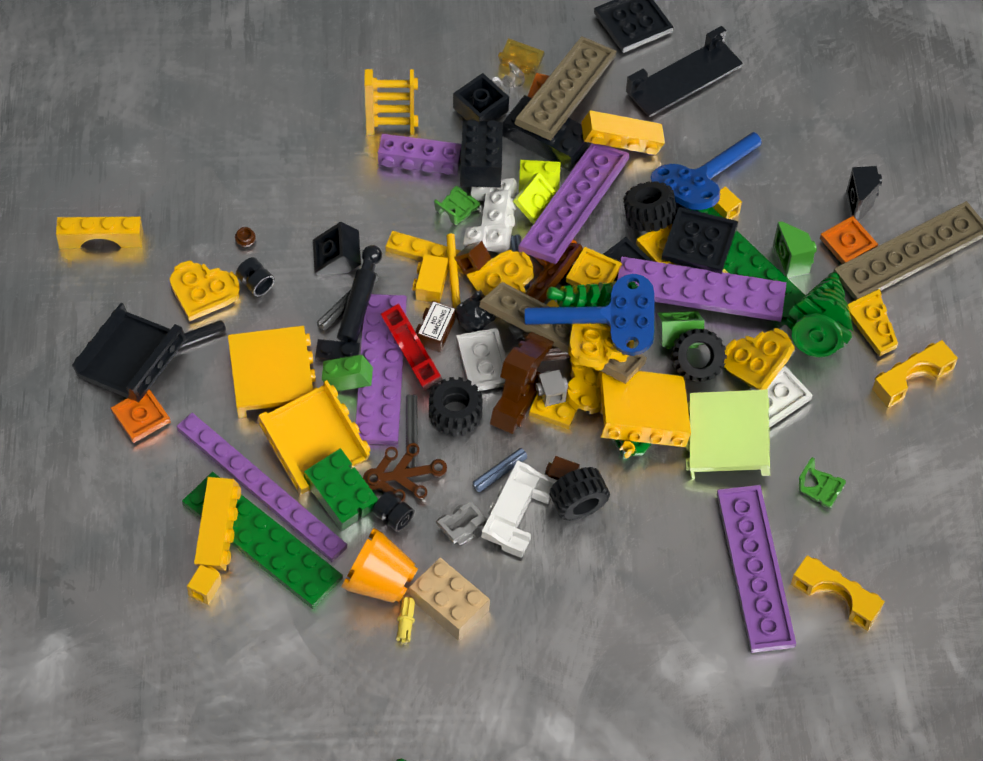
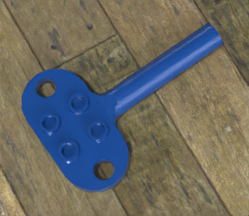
[651,132,762,210]
[525,274,655,356]

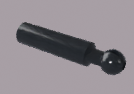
[337,245,382,343]

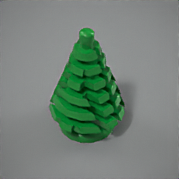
[787,272,854,357]
[546,281,638,342]

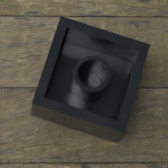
[453,73,509,121]

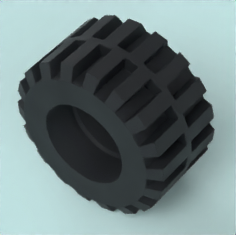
[623,181,677,232]
[670,329,727,382]
[429,377,483,436]
[549,467,610,521]

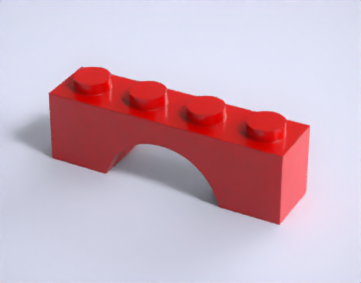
[381,303,443,391]

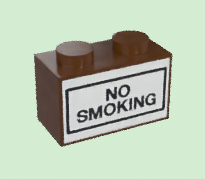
[415,301,456,353]

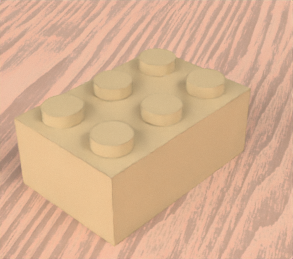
[409,557,490,641]

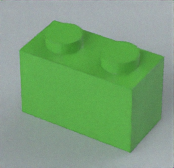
[322,355,373,391]

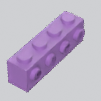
[378,134,462,175]

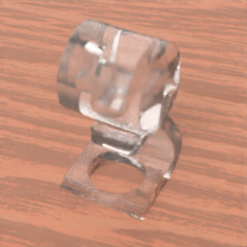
[492,62,525,95]

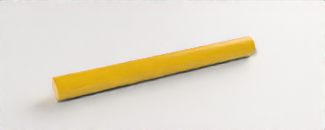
[446,233,461,314]

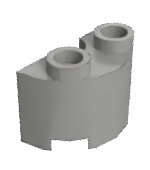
[436,501,488,545]

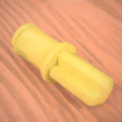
[396,597,415,643]

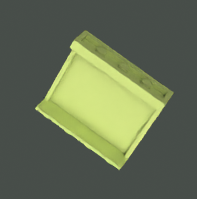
[686,389,770,479]

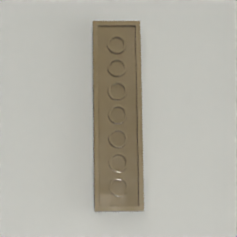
[515,36,617,140]
[833,201,983,300]
[479,282,647,384]

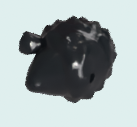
[456,290,496,332]

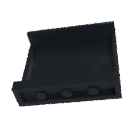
[72,303,187,402]

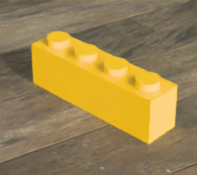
[581,110,665,155]
[194,477,241,571]

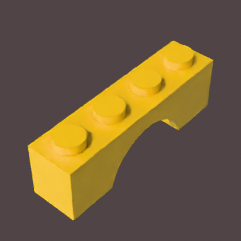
[56,216,143,248]
[872,340,958,408]
[790,555,885,631]

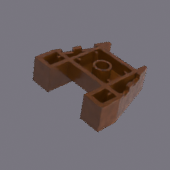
[490,332,554,434]

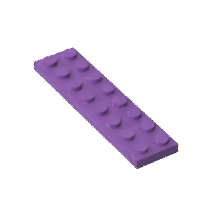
[519,143,629,264]
[618,257,787,322]
[356,294,407,445]
[717,485,796,653]

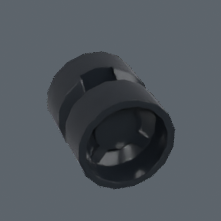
[235,257,275,297]
[373,491,415,532]

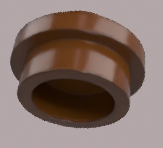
[235,227,256,247]

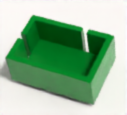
[304,448,379,532]

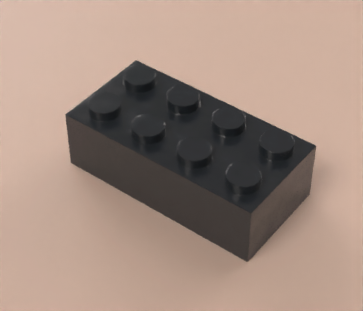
[503,95,591,171]
[460,119,503,188]

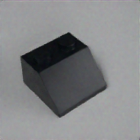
[846,166,882,222]
[313,222,361,275]

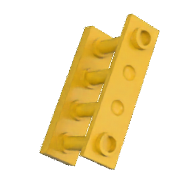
[365,69,418,135]

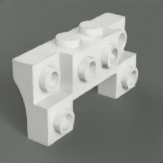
[464,178,518,253]
[481,460,557,558]

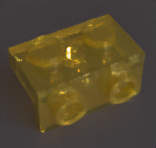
[498,38,545,75]

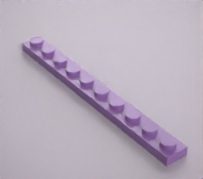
[177,413,347,562]

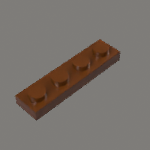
[525,243,583,303]

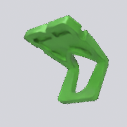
[434,186,480,226]
[799,457,846,508]

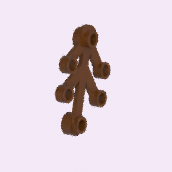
[363,443,447,503]

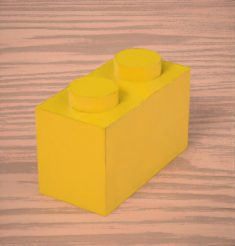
[412,254,449,303]

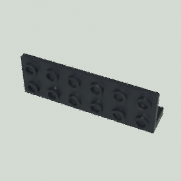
[626,26,743,117]

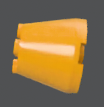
[341,528,418,603]

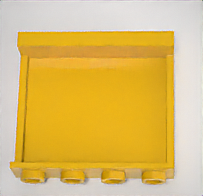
[228,326,317,418]
[596,371,691,447]
[257,380,371,496]

